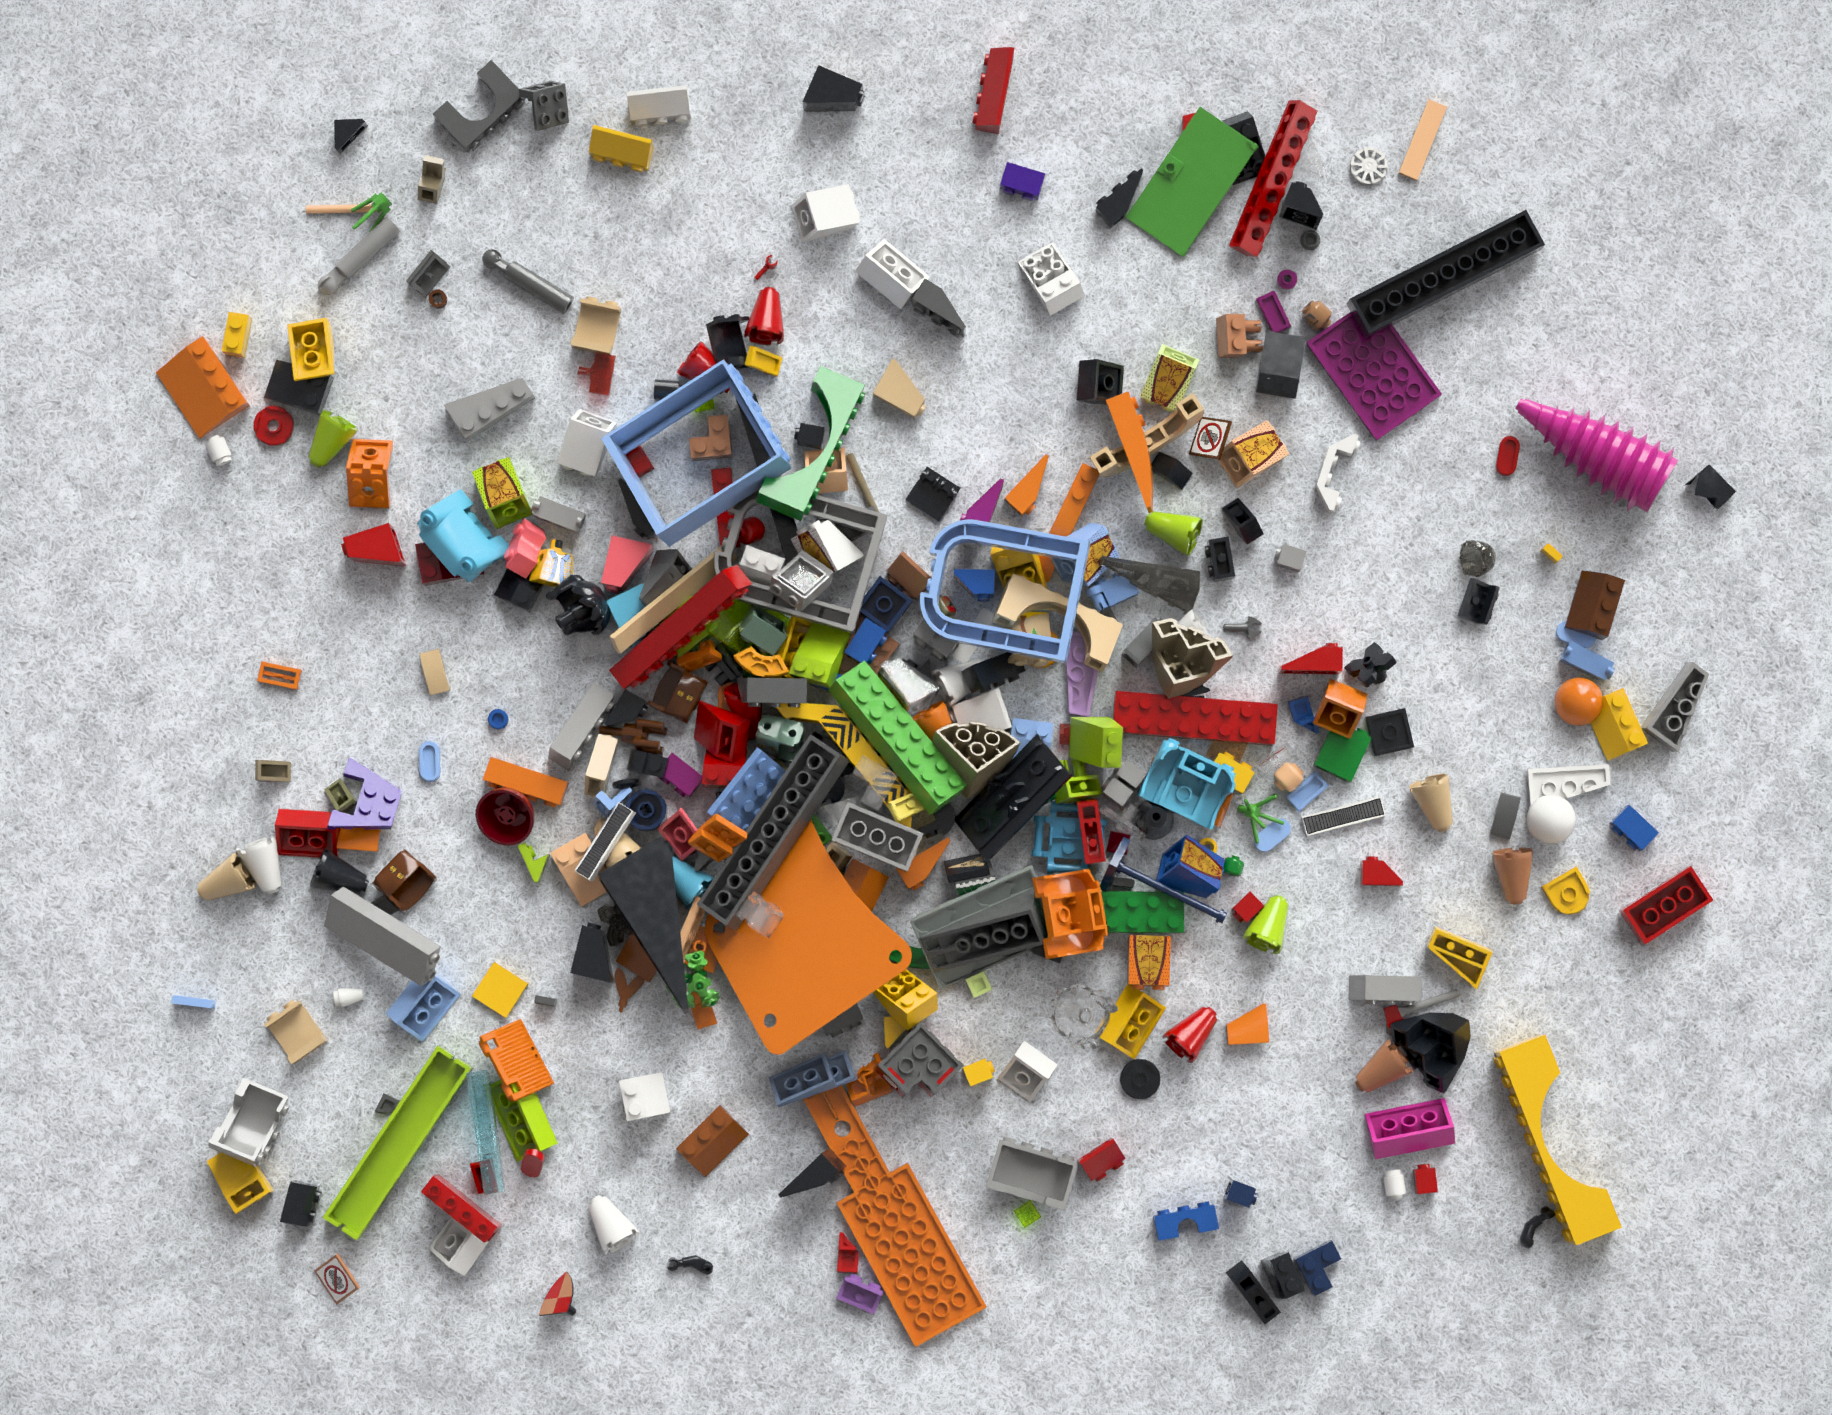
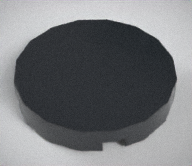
[1120,1059,1161,1099]

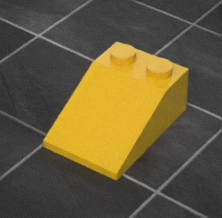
[287,318,335,381]

